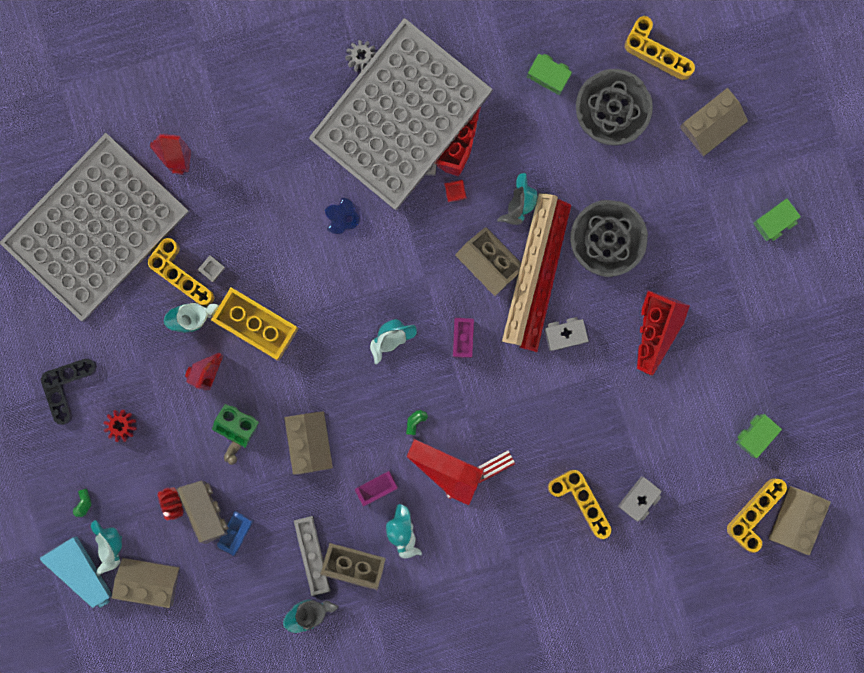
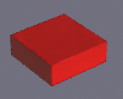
[444,180,467,203]

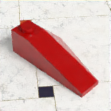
[435,107,481,176]
[150,134,191,175]
[637,291,690,376]
[185,353,224,391]
[407,439,484,505]

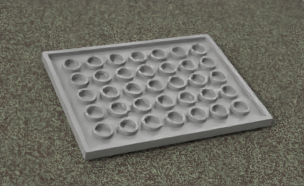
[309,18,494,211]
[0,133,189,322]

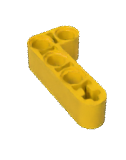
[625,16,695,80]
[148,238,214,306]
[548,470,611,539]
[727,478,787,552]

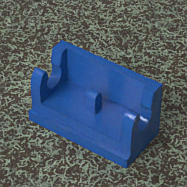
[217,511,254,556]

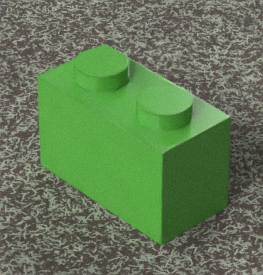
[527,54,572,96]
[753,199,801,241]
[736,414,782,458]

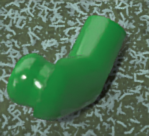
[406,410,428,435]
[73,488,92,517]

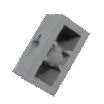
[544,317,589,351]
[618,476,662,522]

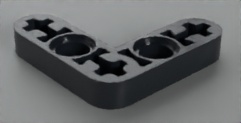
[41,359,97,425]

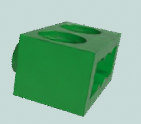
[212,404,259,448]

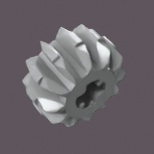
[345,40,376,72]

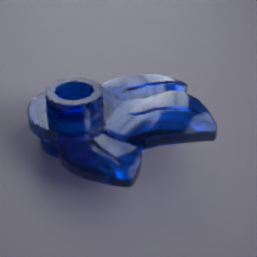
[325,198,360,234]

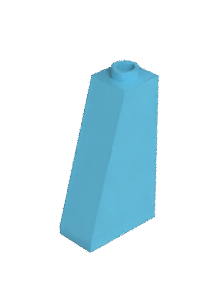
[40,536,112,608]

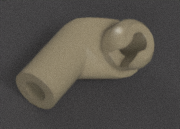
[224,442,241,465]

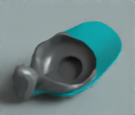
[497,173,537,225]
[283,599,338,633]

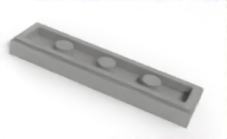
[294,516,331,596]

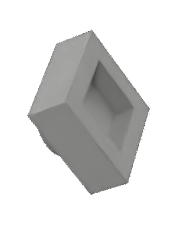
[198,255,225,282]

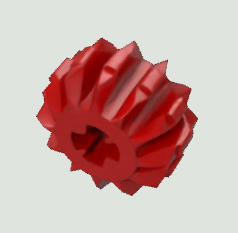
[103,410,137,442]
[157,487,184,521]

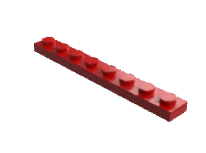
[519,199,572,352]

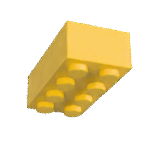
[211,287,299,361]

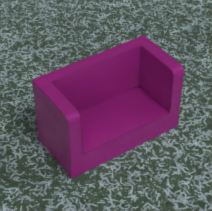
[453,318,474,358]
[354,471,398,506]

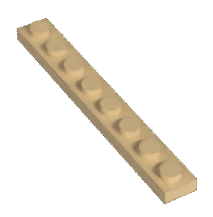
[502,193,558,346]

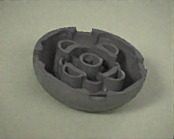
[576,69,653,146]
[570,200,648,277]

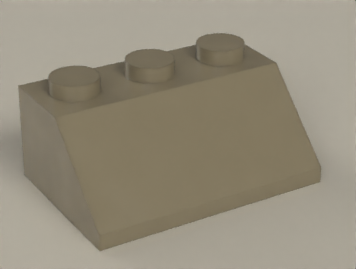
[680,88,748,156]
[455,227,521,296]
[284,411,333,475]
[177,480,228,544]
[769,486,831,556]
[320,543,386,590]
[112,558,180,608]

